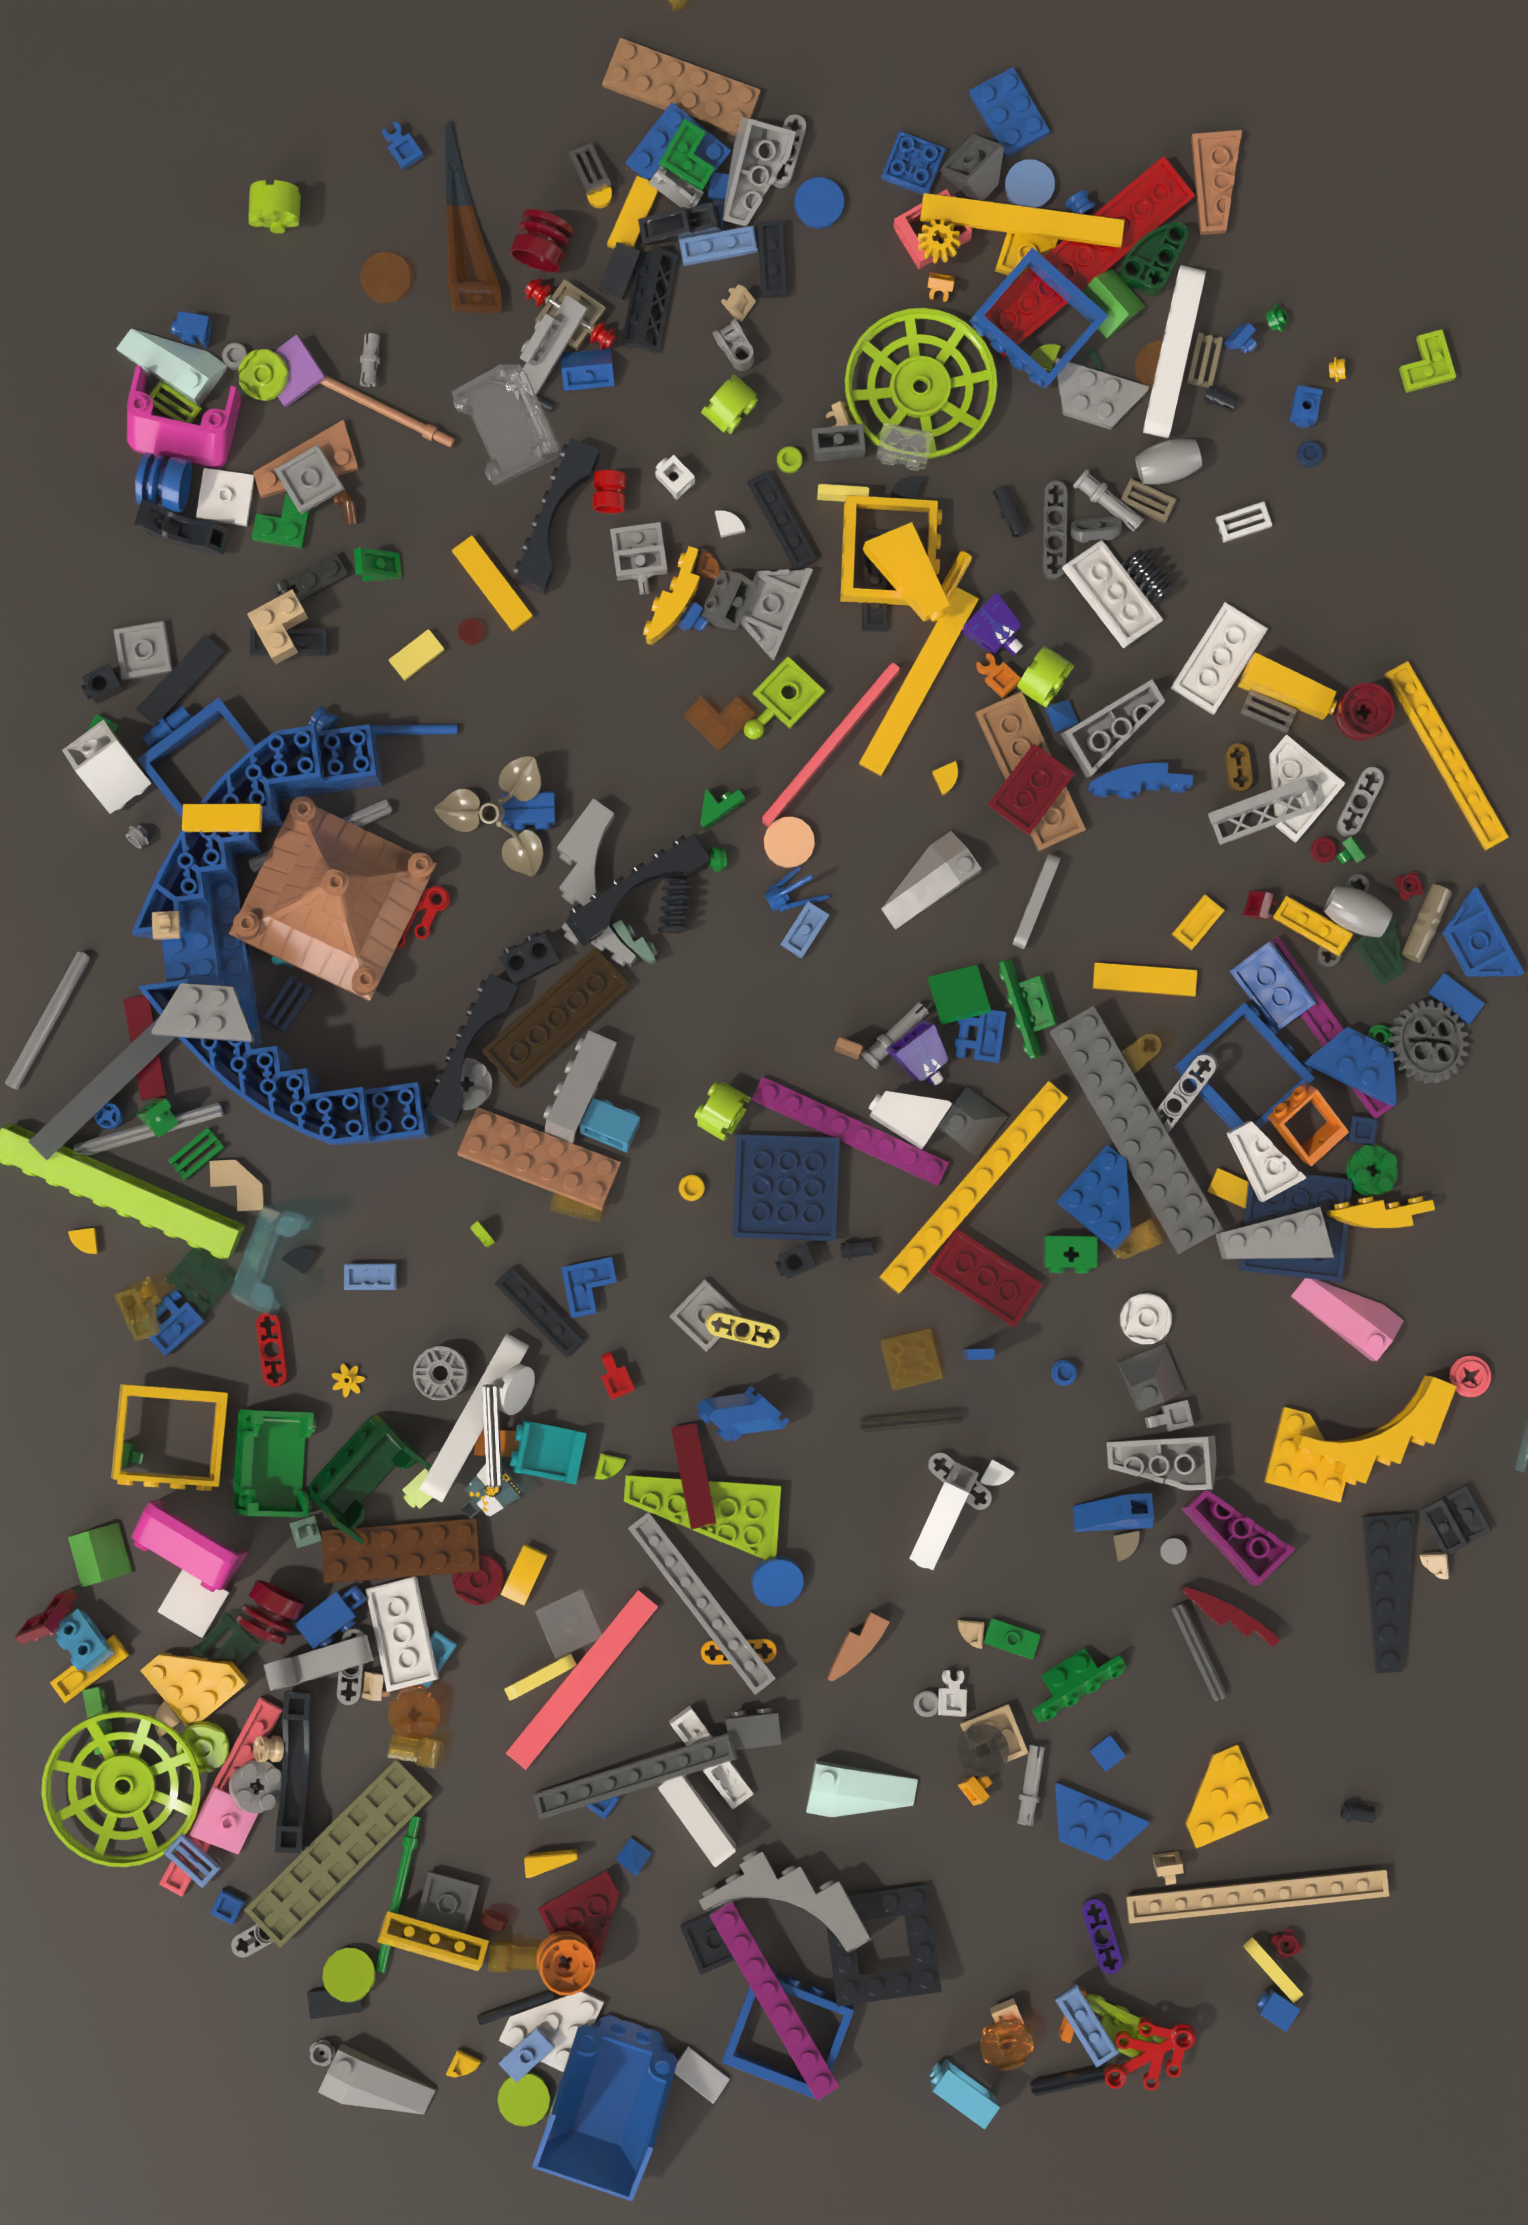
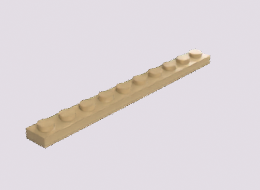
[1126,1868,1389,1923]

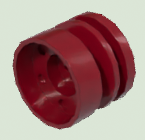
[510,209,573,273]
[1334,683,1394,741]
[235,1579,305,1645]

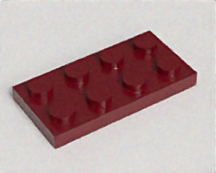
[927,1228,1043,1328]

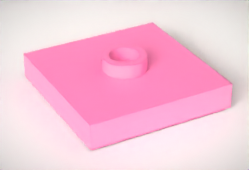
[190,1786,258,1855]

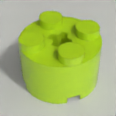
[248,180,301,233]
[701,374,758,434]
[1017,646,1075,708]
[694,1081,751,1142]

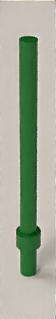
[375,1815,421,1973]

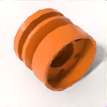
[536,1931,595,1995]

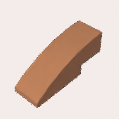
[827,1611,890,1681]

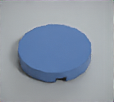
[1005,159,1055,209]

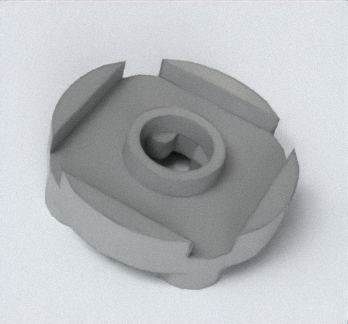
[461,1058,493,1110]
[229,1759,281,1813]

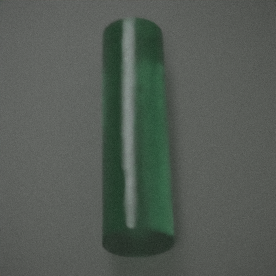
[1088,348,1104,371]

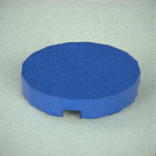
[794,177,844,229]
[751,1556,804,1607]

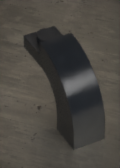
[134,500,230,555]

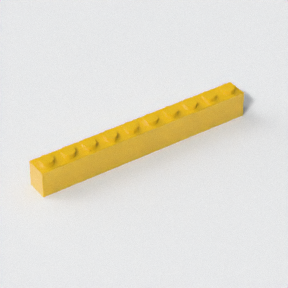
[879,1081,1068,1294]

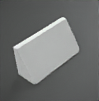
[675,2046,730,2104]

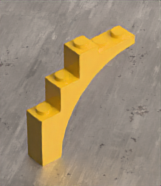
[1292,1375,1457,1486]

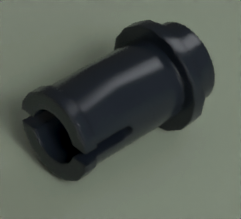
[1203,385,1238,412]
[840,1239,873,1261]
[1340,1801,1375,1824]

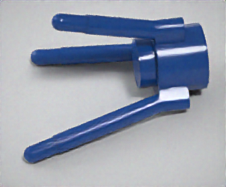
[764,866,830,912]

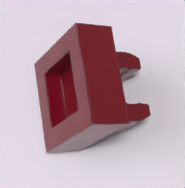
[1243,891,1277,919]

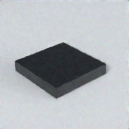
[680,1907,735,1975]

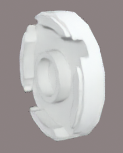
[1120,1293,1172,1344]
[498,1364,535,1415]

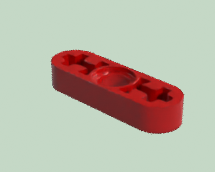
[256,1312,288,1387]

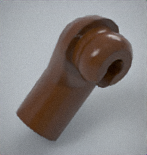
[333,490,359,525]

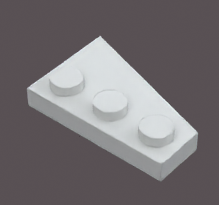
[1227,1121,1306,1202]

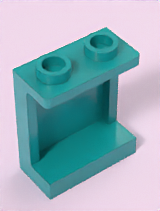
[509,1420,587,1485]

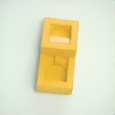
[501,1544,548,1605]

